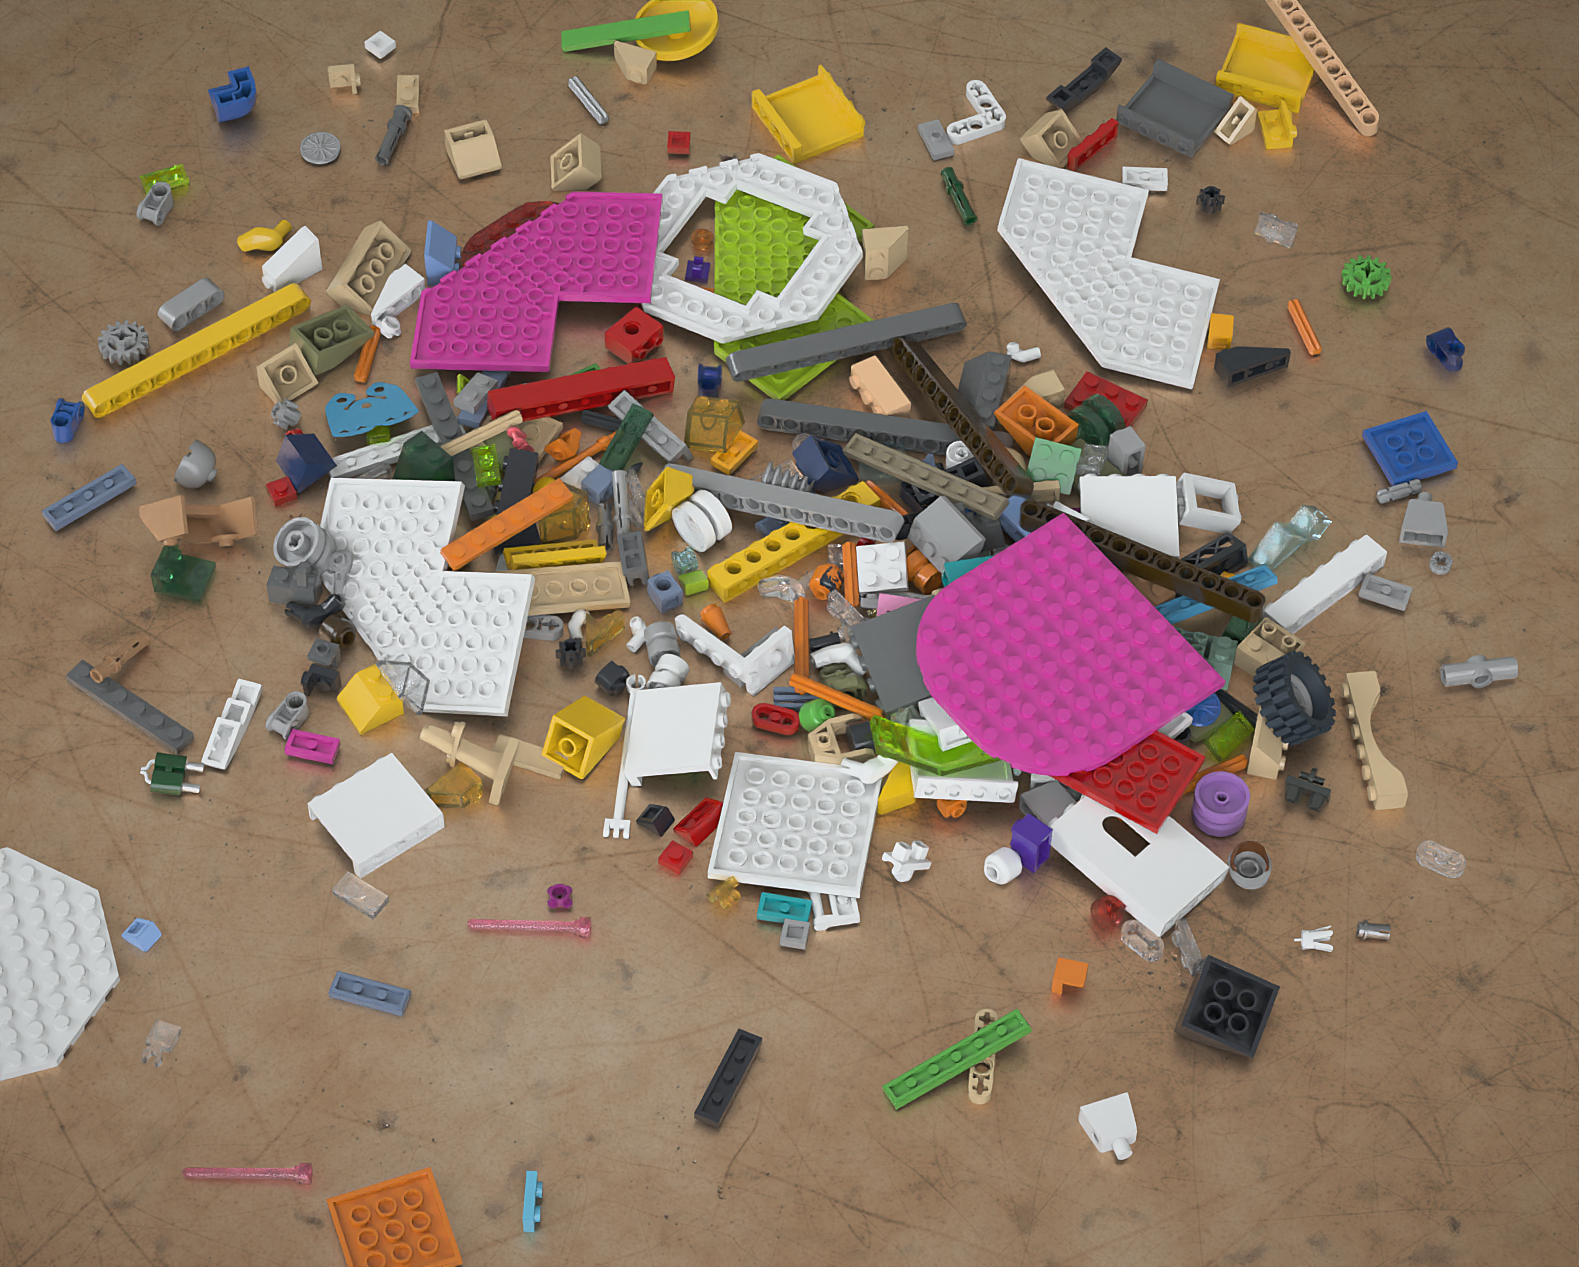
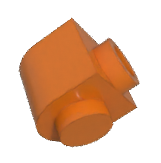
[937,799,967,818]

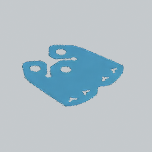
[325,382,419,437]

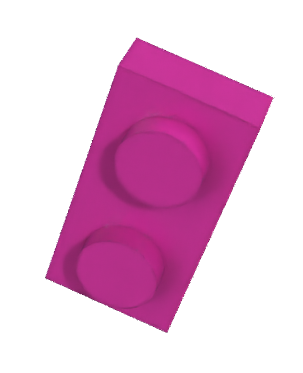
[284,729,341,764]

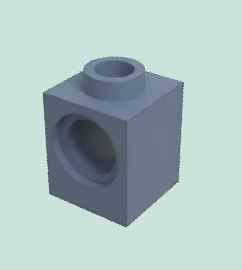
[581,464,614,506]
[647,570,683,614]

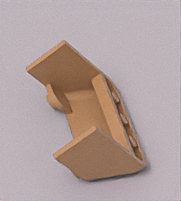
[138,495,259,547]

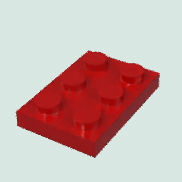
[1063,371,1148,432]

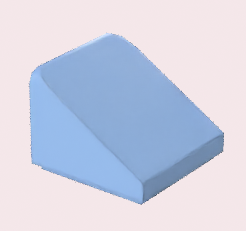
[121,918,162,952]

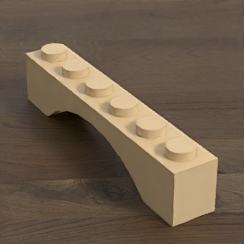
[1341,671,1408,810]

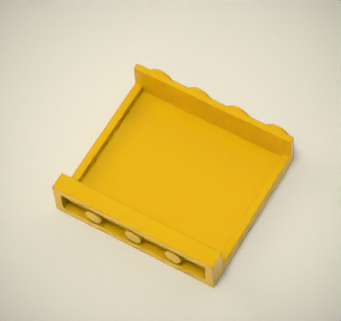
[1215,23,1320,113]
[752,65,866,164]

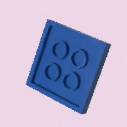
[1362,411,1458,486]

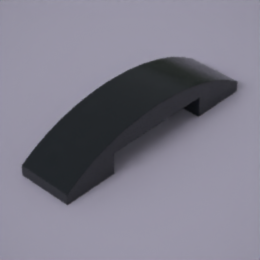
[1046,47,1122,111]

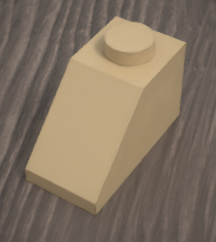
[614,41,657,85]

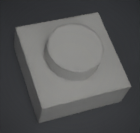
[780,918,810,950]

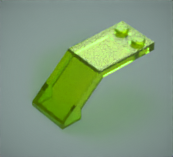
[869,715,1001,776]

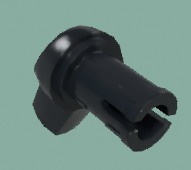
[284,594,346,629]

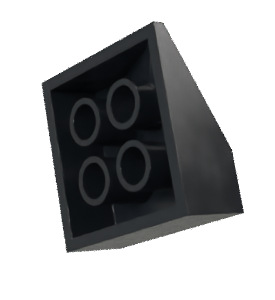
[1174,955,1280,1058]

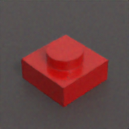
[667,131,691,154]
[266,476,297,507]
[658,840,693,875]

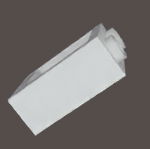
[1176,473,1242,534]

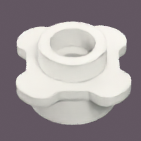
[376,316,401,338]

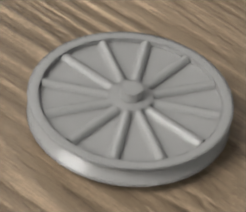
[300,132,341,164]

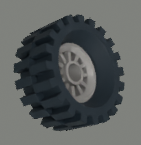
[1253,651,1336,746]

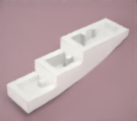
[201,679,263,770]

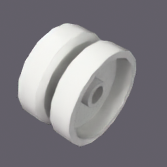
[672,490,732,552]

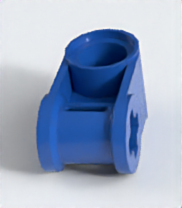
[50,398,85,443]

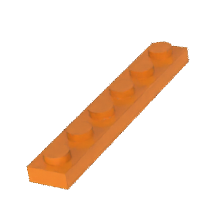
[440,478,573,571]

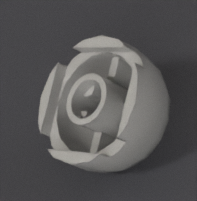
[174,439,218,489]

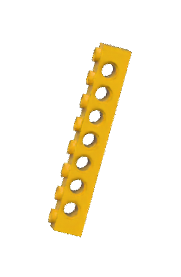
[707,481,880,604]

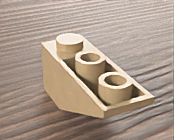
[998,370,1065,425]

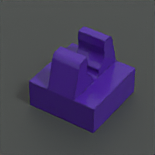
[685,256,710,283]

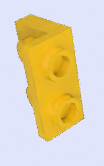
[1257,101,1297,150]

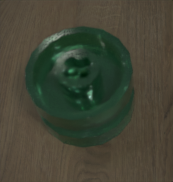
[1066,394,1126,454]

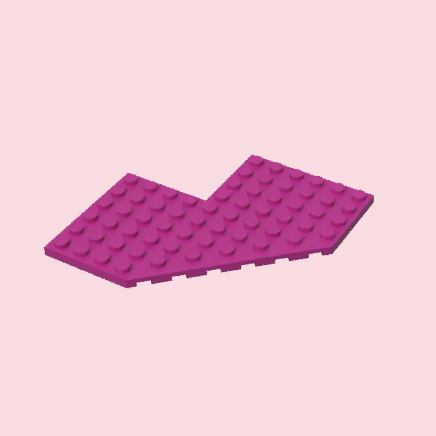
[410,192,663,372]

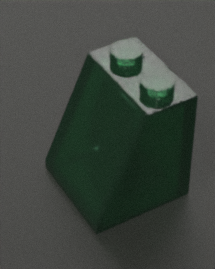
[392,430,455,481]

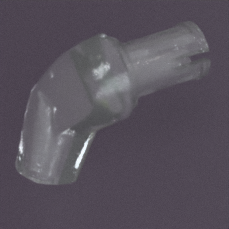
[758,570,814,602]

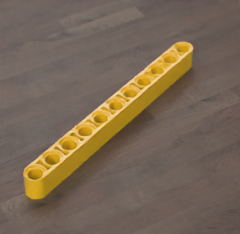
[82,283,311,418]

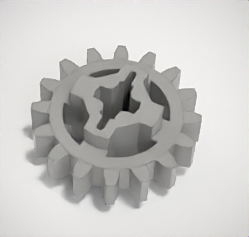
[98,320,149,365]

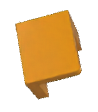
[1207,313,1234,351]

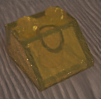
[684,396,745,453]
[539,482,591,545]

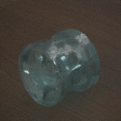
[671,546,698,575]

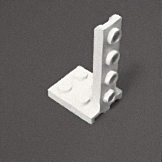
[675,614,794,696]

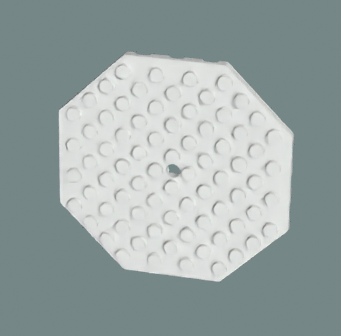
[0,847,120,1081]

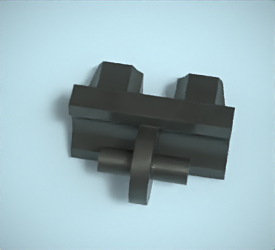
[1285,768,1331,812]

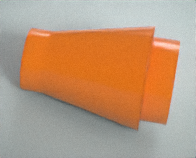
[700,604,732,641]

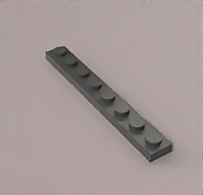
[415,372,494,521]

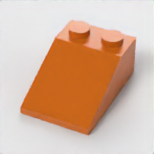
[994,385,1079,457]

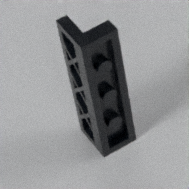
[1175,532,1248,599]

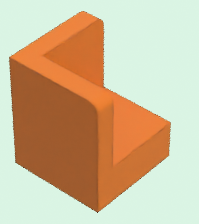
[1051,957,1089,994]

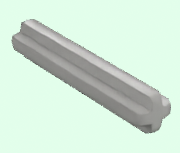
[568,76,609,125]

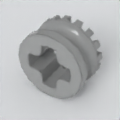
[1429,551,1453,575]

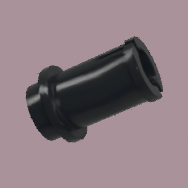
[809,631,841,653]

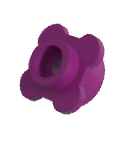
[547,884,573,909]

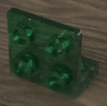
[151,545,216,602]

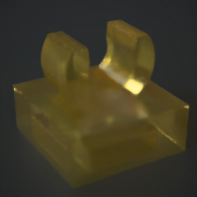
[706,876,741,909]

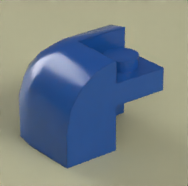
[208,66,257,123]

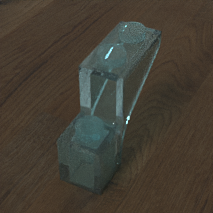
[1248,505,1332,571]

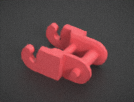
[507,427,534,452]

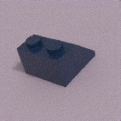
[792,435,859,493]

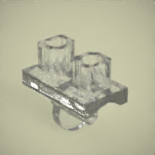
[1254,212,1298,249]

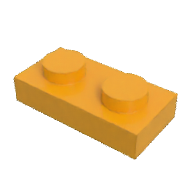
[711,430,758,476]

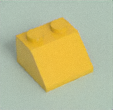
[644,466,694,531]
[337,662,404,735]

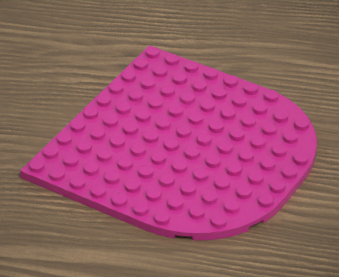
[916,513,1225,776]

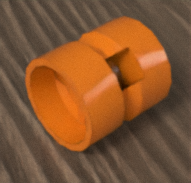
[907,550,943,595]

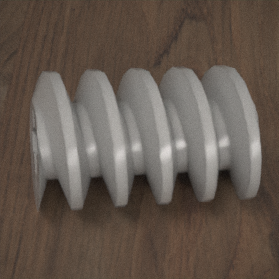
[761,461,814,493]

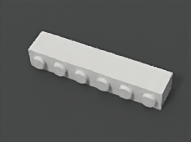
[1262,534,1387,634]

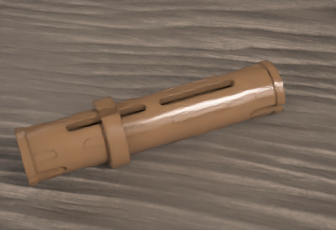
[90,631,151,683]

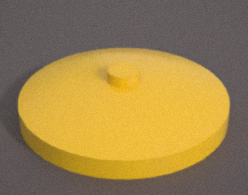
[635,0,719,61]

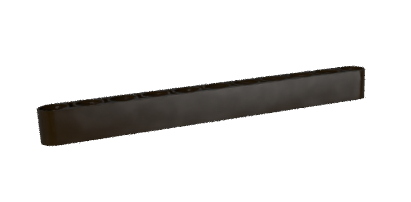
[890,338,1034,498]
[1019,500,1266,623]

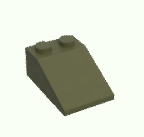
[288,304,375,376]

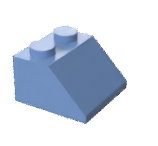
[424,221,462,286]

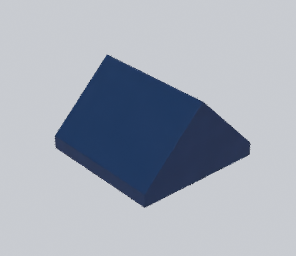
[276,433,337,493]

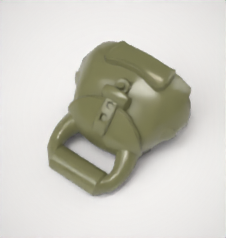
[819,662,867,708]

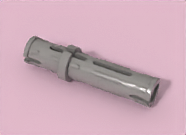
[611,470,632,543]

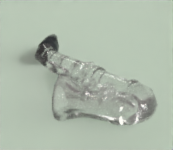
[613,462,645,529]

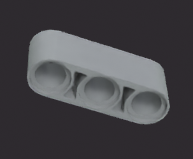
[158,278,224,331]

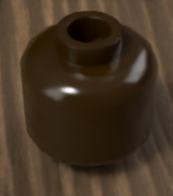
[319,614,356,650]

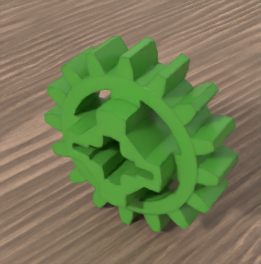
[1341,255,1392,299]

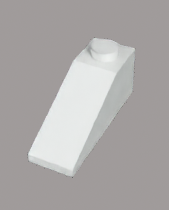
[371,264,426,326]

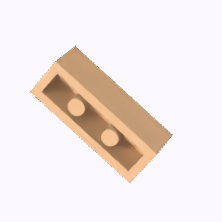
[849,356,911,418]

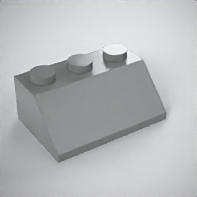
[907,496,986,574]

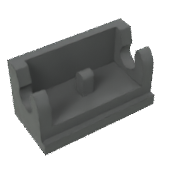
[617,530,650,586]

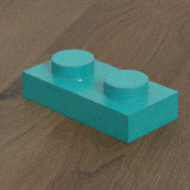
[757,892,812,923]

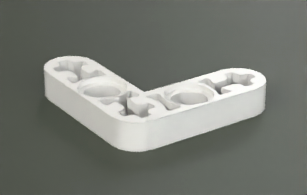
[947,80,1006,145]

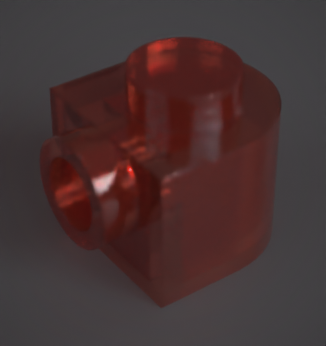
[1090,895,1127,929]

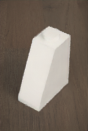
[262,226,322,292]

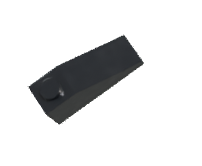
[1214,346,1291,388]
[911,457,990,505]

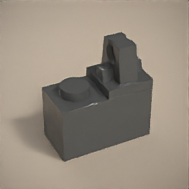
[954,502,1006,552]
[266,561,323,608]

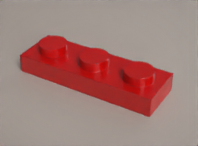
[1067,118,1119,172]

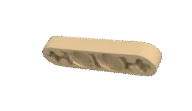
[968,1009,998,1105]

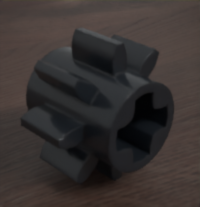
[1196,186,1225,214]
[555,638,586,669]

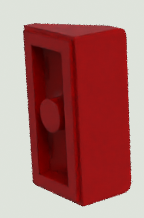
[673,797,723,847]

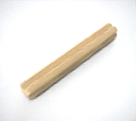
[435,410,523,460]

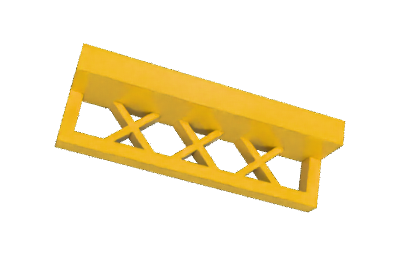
[503,539,607,570]

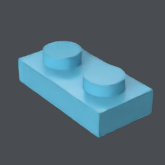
[522,1171,543,1232]

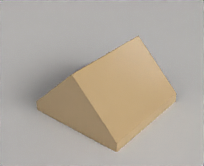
[256,343,318,403]

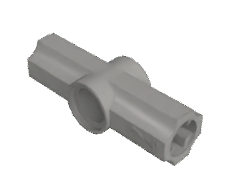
[1440,655,1518,688]

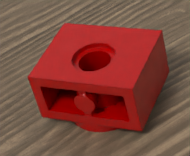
[604,307,664,364]

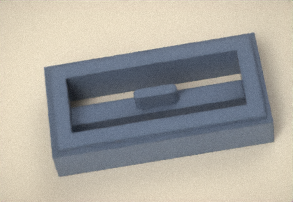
[774,687,819,712]

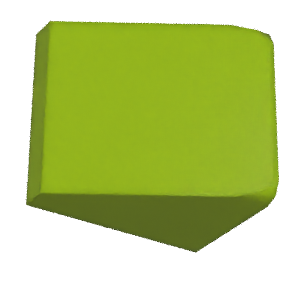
[678,569,709,596]

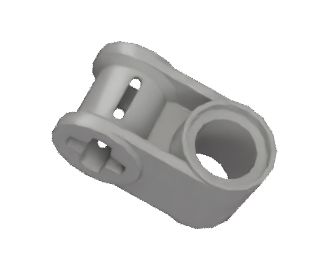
[136,182,174,226]
[266,691,310,741]

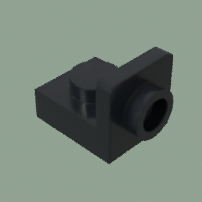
[301,663,342,696]

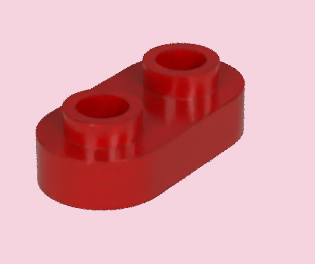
[751,703,800,735]

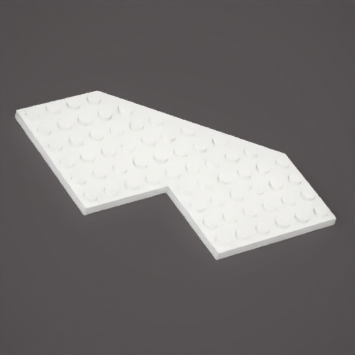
[997,158,1220,389]
[320,478,535,716]

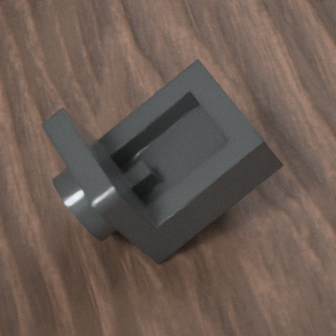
[307,638,342,669]

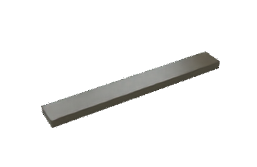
[842,433,1010,521]

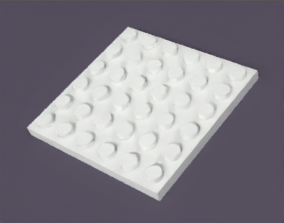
[707,752,883,898]

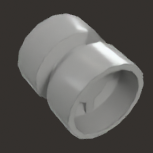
[644,621,681,667]

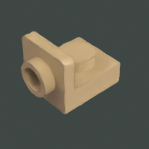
[328,64,361,94]

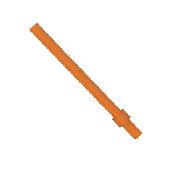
[534,428,626,486]

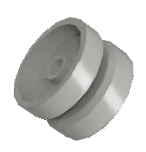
[273,517,337,575]

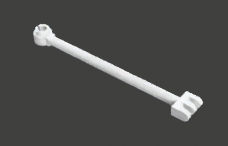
[603,674,646,839]

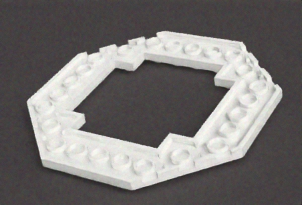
[641,153,863,343]

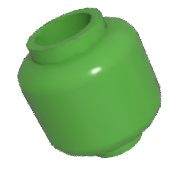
[799,698,836,732]

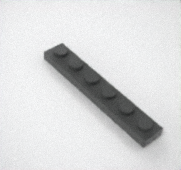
[66,659,194,755]

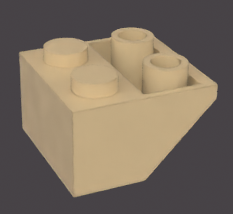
[444,119,502,180]
[1234,617,1306,677]

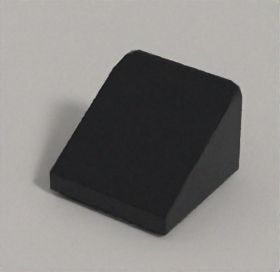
[636,804,675,836]

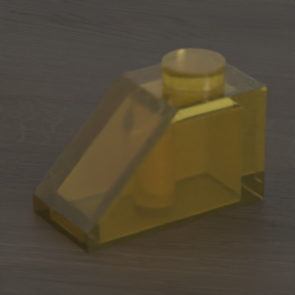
[424,762,483,808]

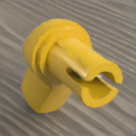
[237,219,292,252]

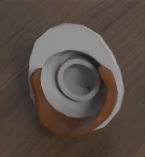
[1227,841,1272,890]

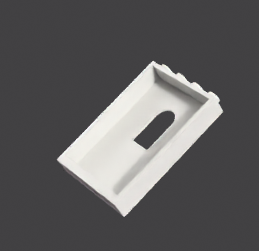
[1047,795,1229,938]

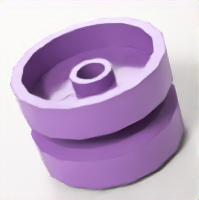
[1191,771,1250,837]

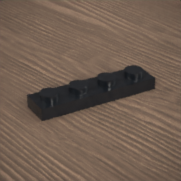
[694,1028,762,1128]

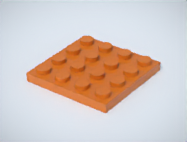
[326,1167,463,1267]

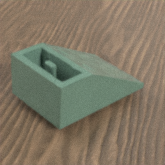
[1174,627,1238,691]

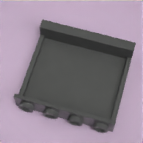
[1116,59,1234,158]
[850,595,935,721]

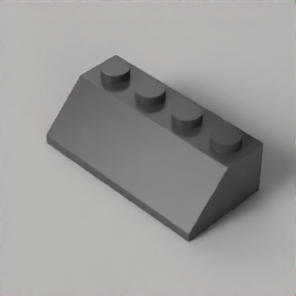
[958,351,1012,431]

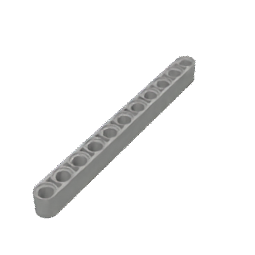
[660,463,904,543]

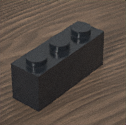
[494,448,539,515]

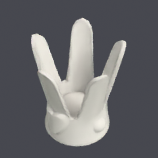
[1294,925,1333,952]

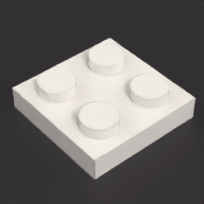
[856,541,909,595]

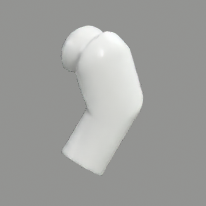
[1006,342,1041,363]

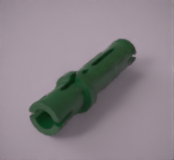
[940,167,977,226]

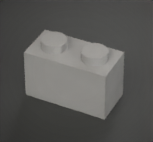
[1107,426,1146,476]

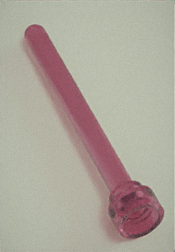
[467,917,591,938]
[182,1163,313,1185]

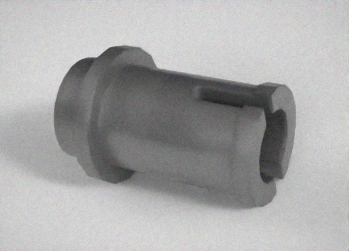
[1356,919,1391,941]

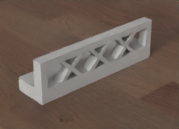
[608,390,693,464]

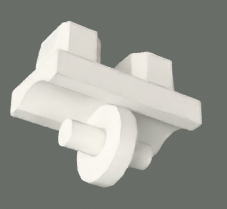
[882,840,932,882]

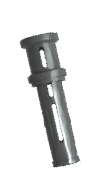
[375,105,413,165]

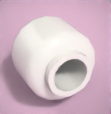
[984,847,1022,885]

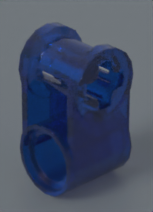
[1426,327,1465,371]
[698,363,722,407]

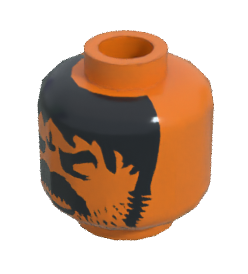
[809,564,844,600]

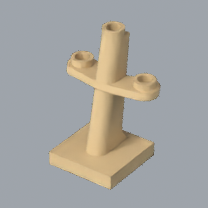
[420,721,519,806]

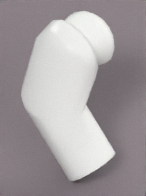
[568,609,591,642]
[626,616,646,652]

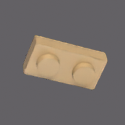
[396,75,420,113]

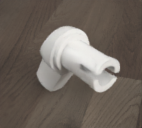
[810,643,867,677]
[840,745,903,784]

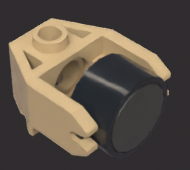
[808,713,877,765]

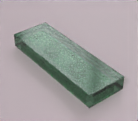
[598,403,654,471]

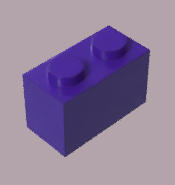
[1010,813,1053,873]

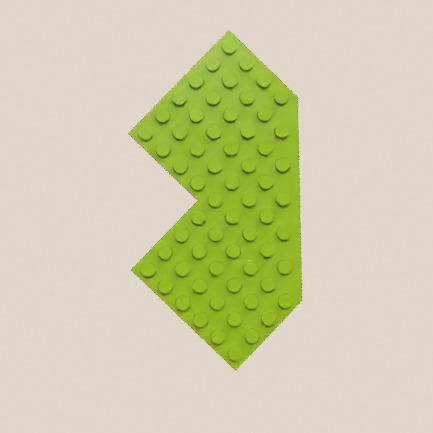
[714,154,875,401]

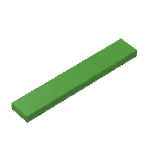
[561,10,691,52]
[882,1009,1032,1110]

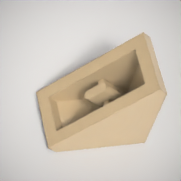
[1214,96,1257,145]

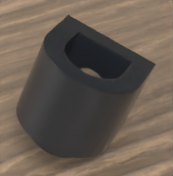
[595,661,630,696]

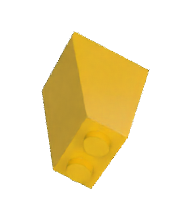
[542,695,625,779]

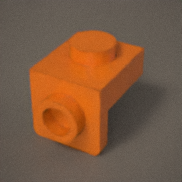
[544,428,582,462]

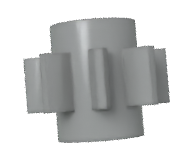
[271,399,301,430]

